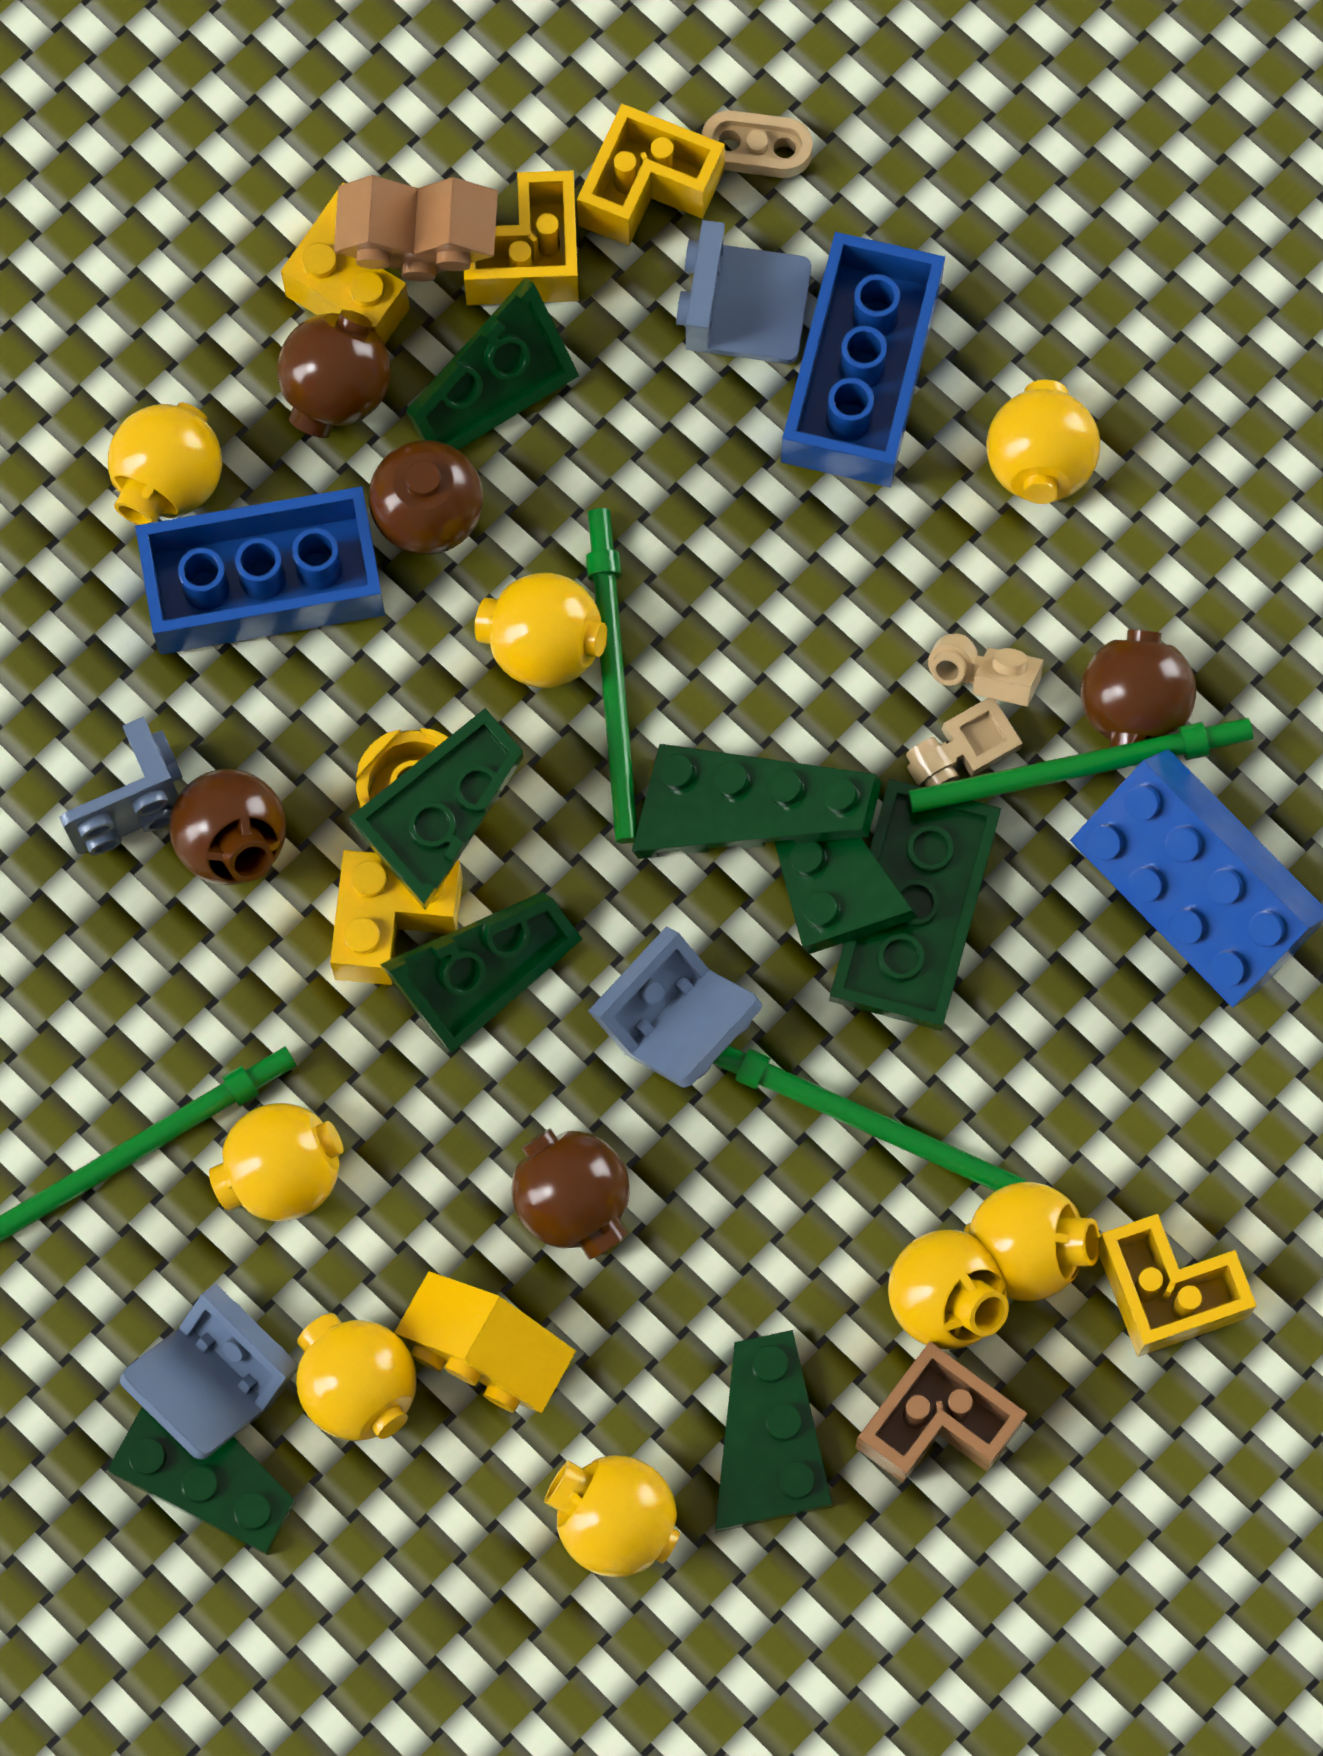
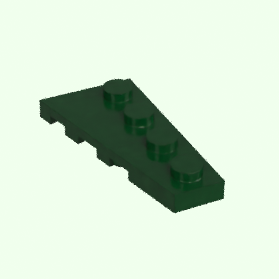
[632,744,882,859]

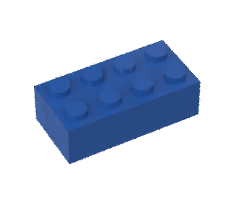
[781,232,945,488]
[135,486,385,655]
[1070,749,1323,1008]

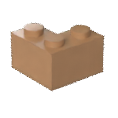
[334,175,498,282]
[855,1341,1027,1483]

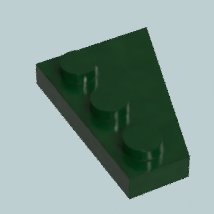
[406,277,579,450]
[349,708,524,910]
[715,1330,832,1533]
[107,1407,296,1555]

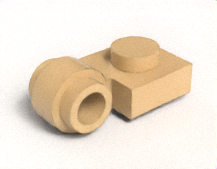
[928,634,1044,707]
[906,698,1023,787]

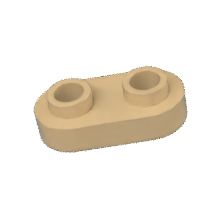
[702,110,813,178]

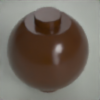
[277,309,391,438]
[369,440,483,555]
[1081,630,1196,747]
[170,769,286,885]
[511,1128,630,1260]

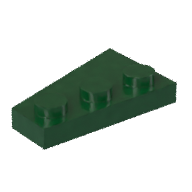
[774,837,918,955]
[380,892,582,1053]

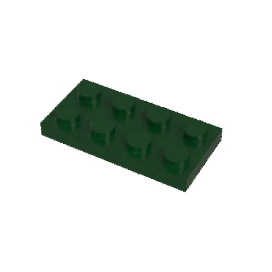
[829,779,1001,1031]

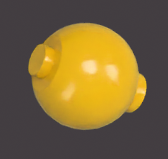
[986,380,1100,504]
[108,402,222,525]
[475,573,607,688]
[209,1103,343,1221]
[964,1182,1100,1301]
[888,1230,1009,1350]
[296,1313,417,1441]
[544,1455,680,1577]

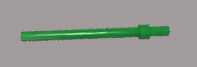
[586,508,637,844]
[908,718,1254,813]
[712,1045,1026,1191]
[0,1046,297,1243]

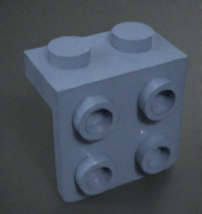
[676,220,811,364]
[60,716,183,855]
[588,926,762,1088]
[120,1284,299,1459]

